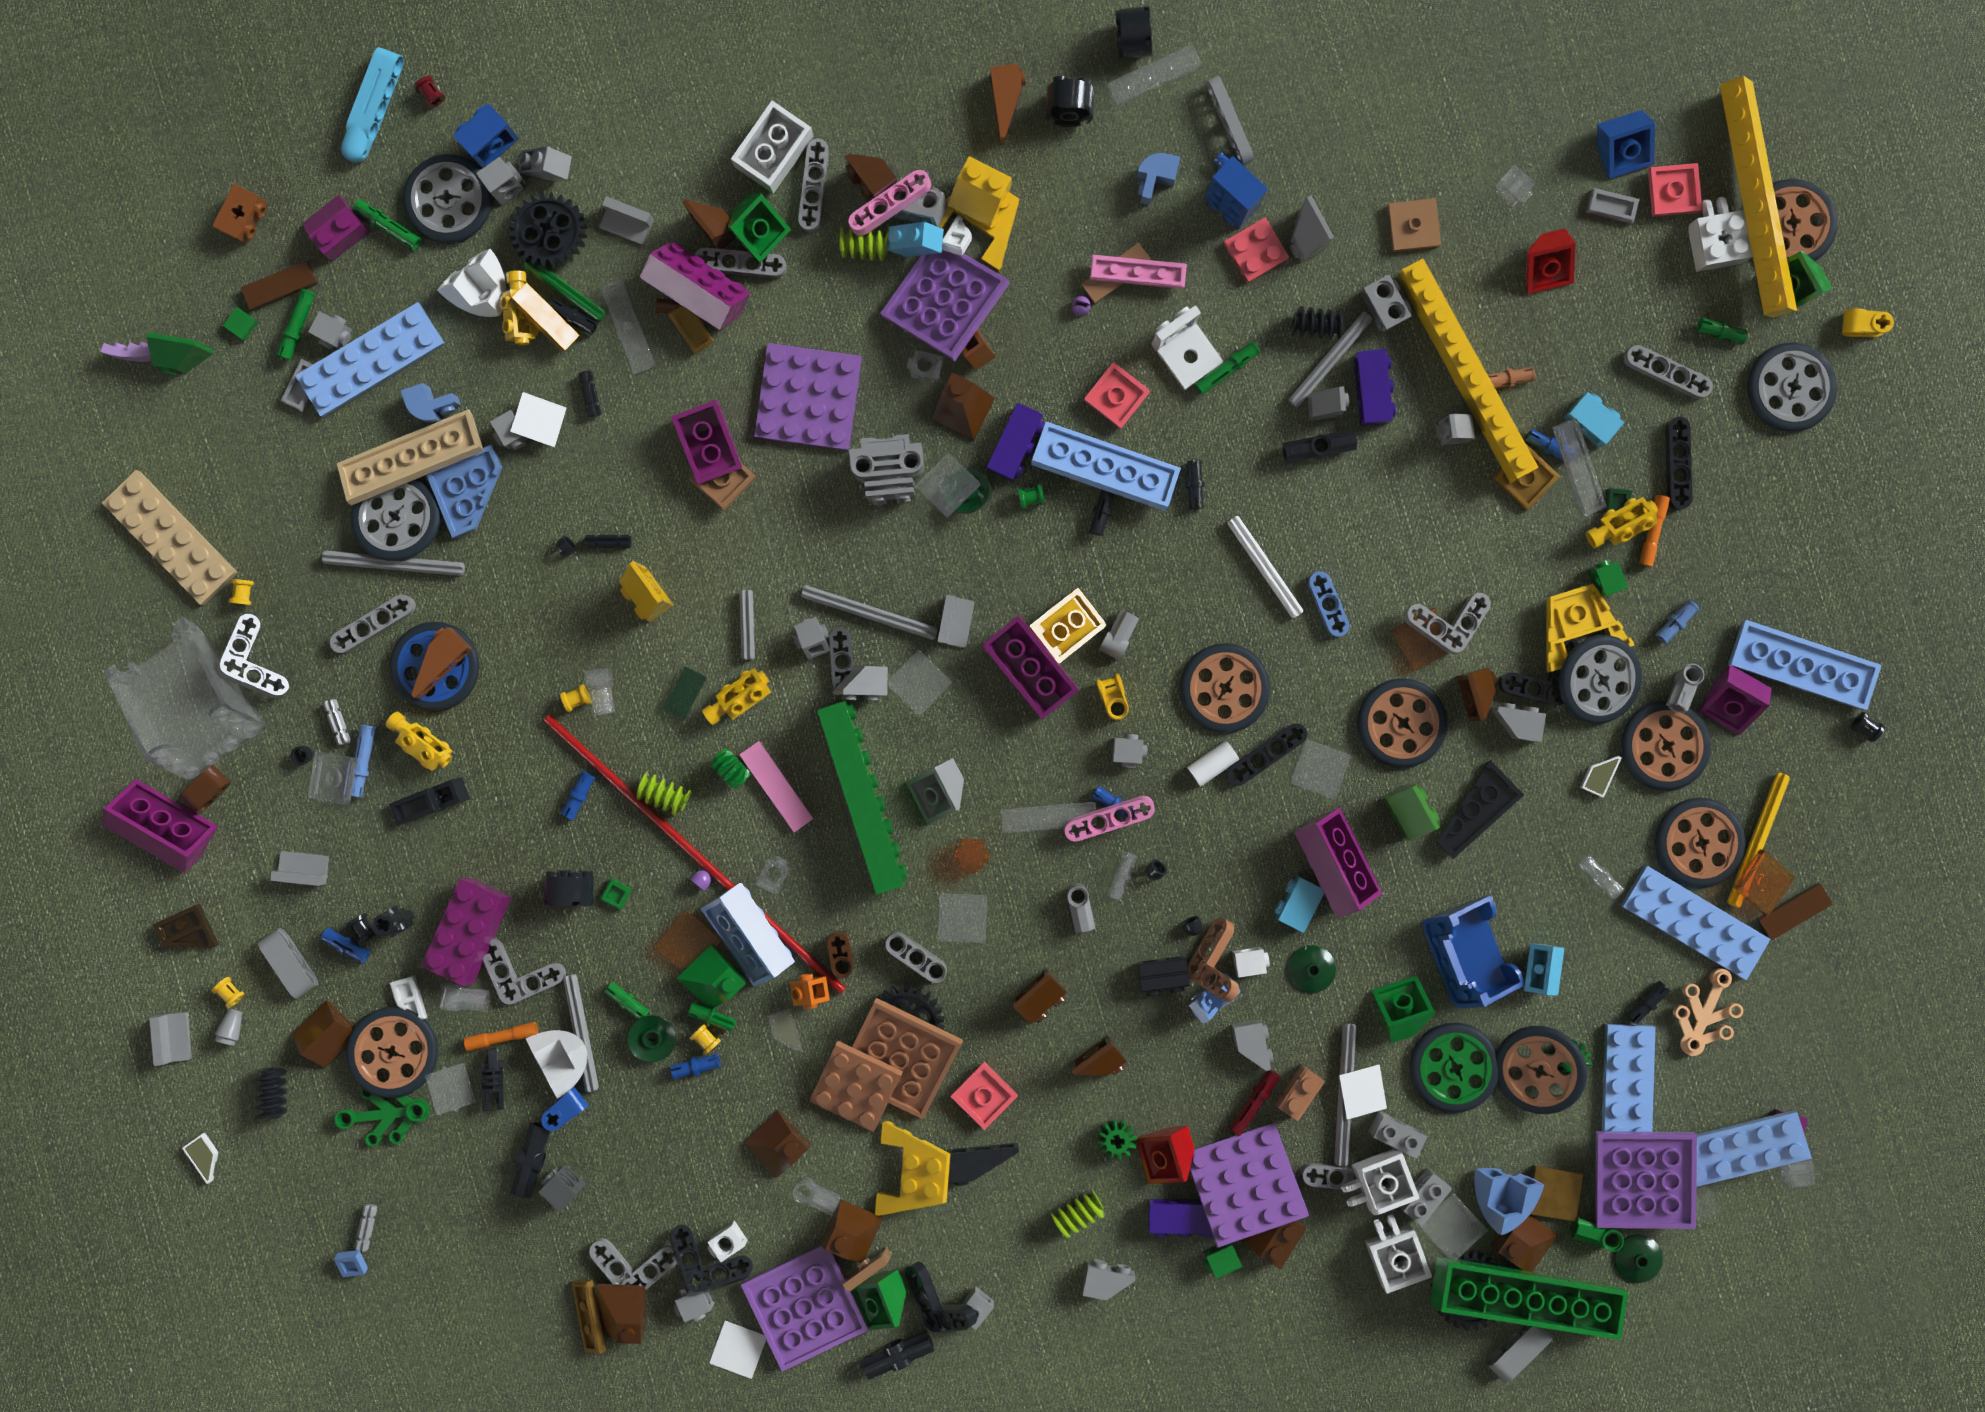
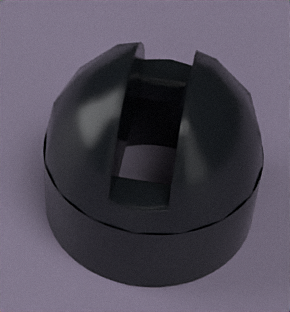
[556,535,577,557]
[291,745,313,765]
[1146,859,1167,881]
[1182,916,1202,936]

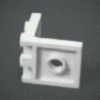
[1151,305,1224,391]

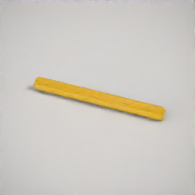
[1727,773,1790,908]

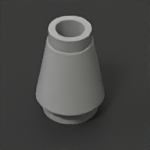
[215,1009,243,1046]

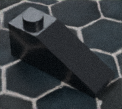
[947,1143,1019,1186]

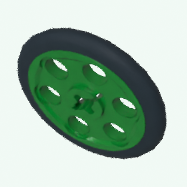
[1410,1022,1498,1113]

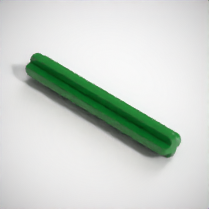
[524,259,605,322]

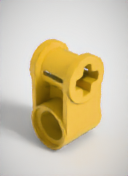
[1842,308,1894,338]
[1096,673,1129,721]

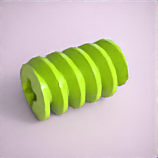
[839,227,889,262]
[637,771,692,816]
[1051,1189,1104,1239]

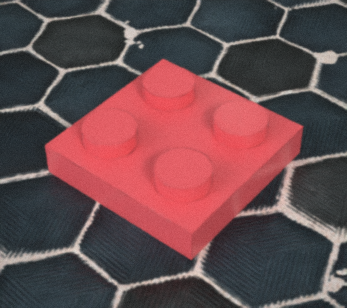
[1648,163,1702,217]
[1224,217,1289,284]
[1084,362,1151,430]
[950,1061,1018,1130]

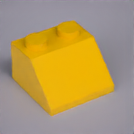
[948,156,1012,228]

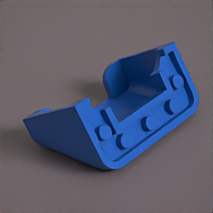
[1422,895,1525,1008]

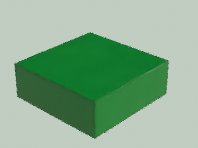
[223,307,258,341]
[600,878,633,911]

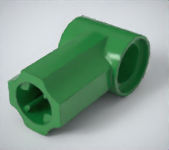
[1571,1217,1624,1252]

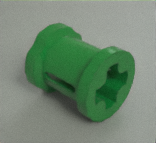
[1018,484,1045,509]

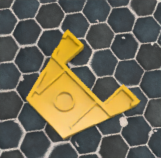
[939,192,1019,272]
[1546,584,1634,672]
[875,1121,950,1216]

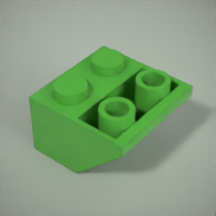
[1382,784,1440,840]

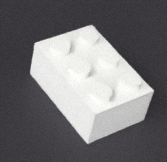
[731,101,814,194]

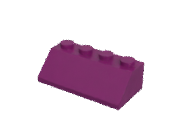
[982,615,1080,720]
[102,779,218,873]

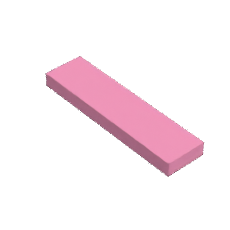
[1089,255,1187,289]
[740,741,814,832]

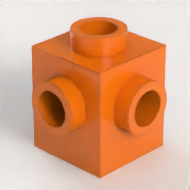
[789,973,830,1009]

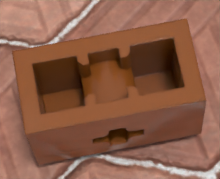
[212,183,268,245]

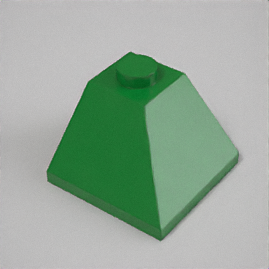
[728,193,791,263]
[1787,250,1832,307]
[146,332,214,376]
[676,944,746,1009]
[1372,975,1435,1043]
[851,1270,906,1330]

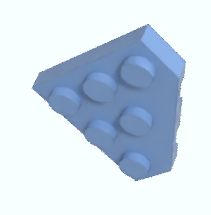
[427,445,502,539]

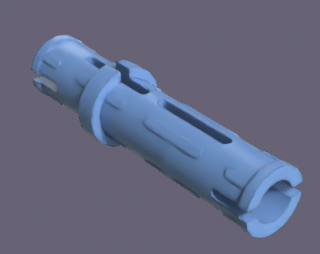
[347,724,376,797]

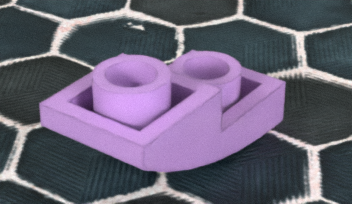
[100,341,151,362]

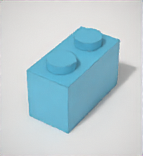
[887,222,944,257]
[1563,392,1625,448]
[1274,876,1324,933]
[1524,943,1564,995]

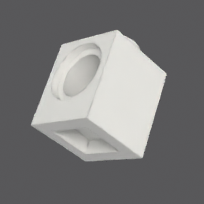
[1232,947,1270,977]
[707,1220,748,1262]

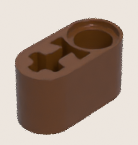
[180,765,231,814]
[827,930,854,978]

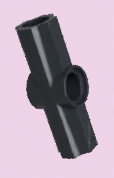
[1282,429,1357,464]
[371,906,415,938]
[511,1122,550,1198]
[860,1330,935,1380]

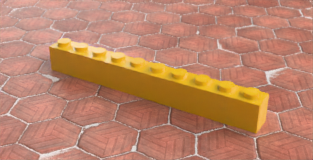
[1720,76,1797,318]
[1397,259,1539,484]

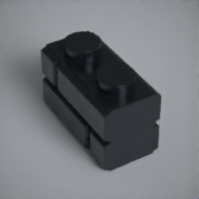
[1137,956,1190,996]

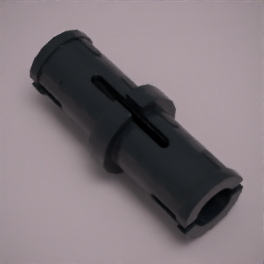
[550,299,598,336]
[1186,460,1205,509]
[1089,489,1114,536]
[1626,981,1671,1025]

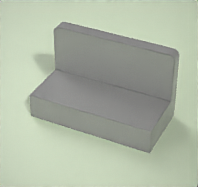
[600,196,654,245]
[938,595,974,648]
[270,851,329,886]
[149,1012,192,1066]

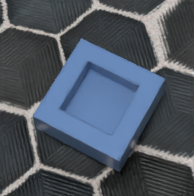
[334,1250,368,1277]

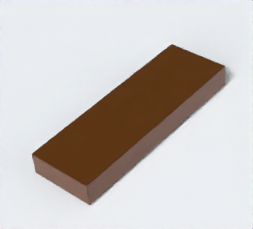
[241,261,318,311]
[1756,883,1833,941]

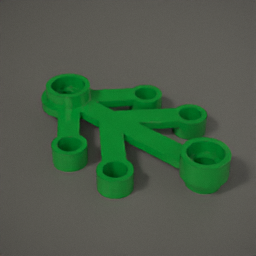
[334,1088,430,1147]

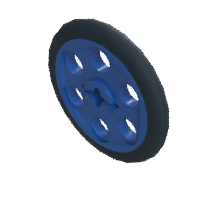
[389,621,480,712]

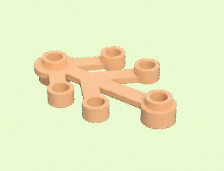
[1673,968,1743,1056]

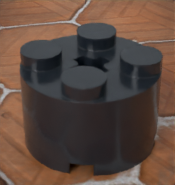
[1115,6,1153,59]
[1045,76,1094,127]
[544,870,594,907]

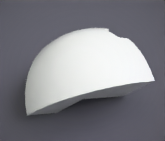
[437,249,506,317]
[526,1030,587,1099]

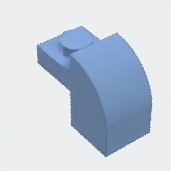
[1136,153,1180,205]
[401,383,461,424]
[1189,972,1241,1024]

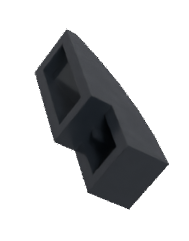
[389,777,470,826]

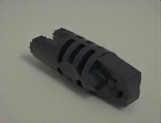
[481,1048,504,1111]

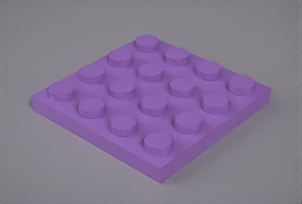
[880,250,1010,361]
[754,343,862,451]
[1190,1123,1309,1248]
[1595,1131,1697,1229]
[741,1245,869,1372]

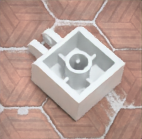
[1688,197,1753,272]
[1341,1148,1420,1215]
[1365,1214,1432,1294]

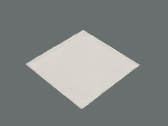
[510,392,566,447]
[1339,1065,1387,1119]
[709,1321,766,1379]

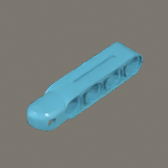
[341,47,404,163]

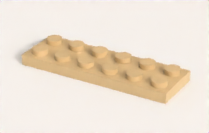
[337,409,483,505]
[102,470,238,605]

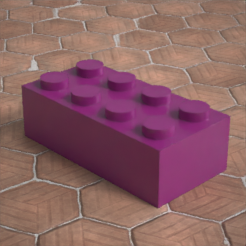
[640,241,751,330]
[1294,807,1382,918]
[421,877,512,986]

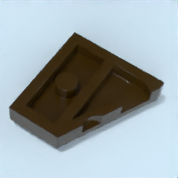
[153,904,219,948]

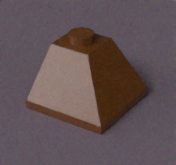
[682,199,736,249]
[932,372,995,441]
[1456,667,1497,722]
[1070,1035,1126,1076]
[743,1110,811,1178]
[820,1199,883,1262]
[1491,1215,1558,1272]
[597,1284,646,1344]

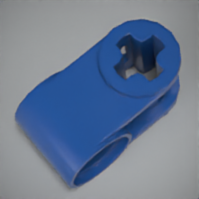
[541,1087,589,1131]

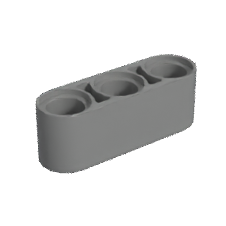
[258,928,318,999]
[886,932,947,983]
[1487,1325,1554,1383]

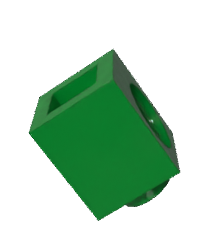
[1589,559,1629,597]
[1203,1243,1242,1279]

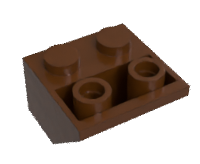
[844,153,897,208]

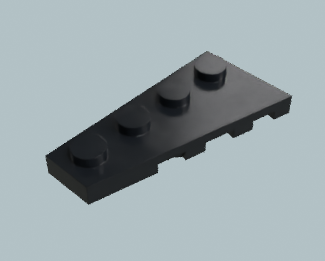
[1436,760,1524,860]

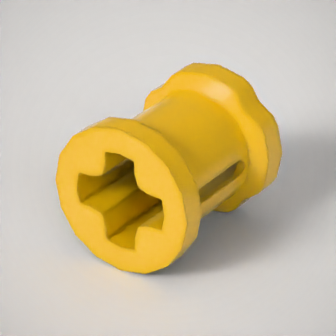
[229,579,254,605]
[560,684,591,712]
[211,977,245,1009]
[689,1023,721,1055]

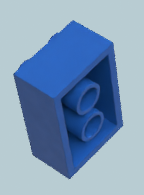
[1205,156,1268,229]

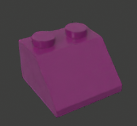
[302,194,370,261]
[1699,665,1772,735]

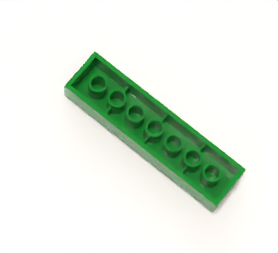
[817,701,909,895]
[1429,1256,1628,1340]

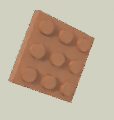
[809,1041,903,1132]

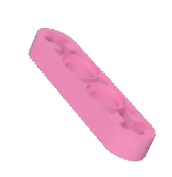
[848,170,931,236]
[1065,796,1155,842]

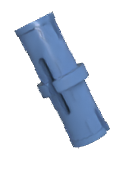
[1655,600,1700,644]

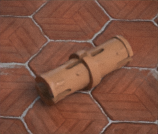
[1487,366,1536,388]

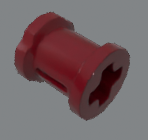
[414,76,446,109]

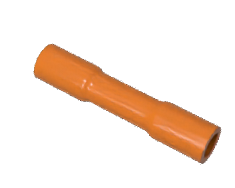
[1638,495,1670,568]
[464,1022,538,1052]

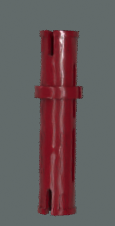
[1228,1070,1281,1136]

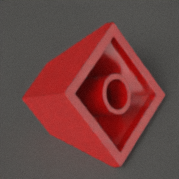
[1526,228,1576,294]
[1136,1126,1195,1184]

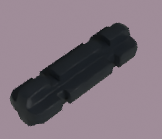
[579,371,601,418]
[584,535,632,548]

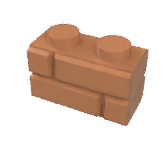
[1275,1064,1325,1121]

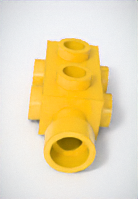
[500,271,539,346]
[1585,497,1658,549]
[702,668,771,725]
[385,711,453,771]

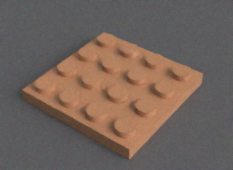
[852,998,963,1119]

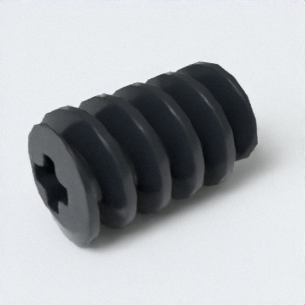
[1291,306,1343,341]
[255,1067,287,1120]

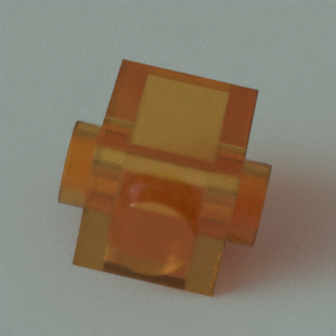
[955,838,989,873]

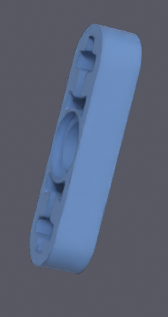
[1308,571,1349,637]

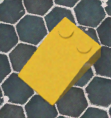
[619,561,674,622]
[1029,588,1107,663]

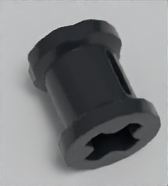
[1850,712,1885,742]
[347,913,377,944]

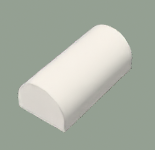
[1186,740,1239,787]

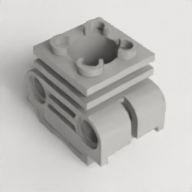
[849,434,924,505]

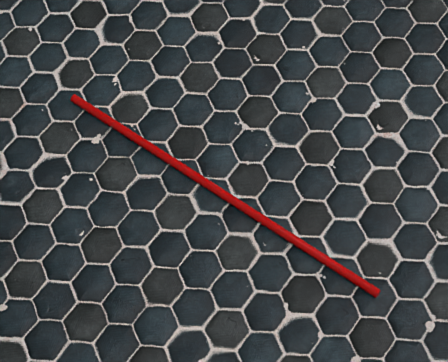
[543,714,846,994]

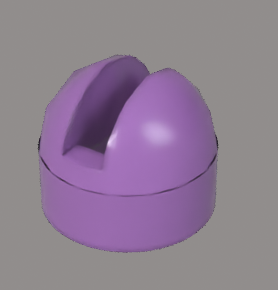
[1071,296,1091,316]
[690,871,711,891]

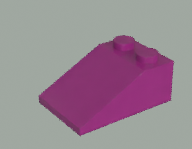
[671,400,743,484]

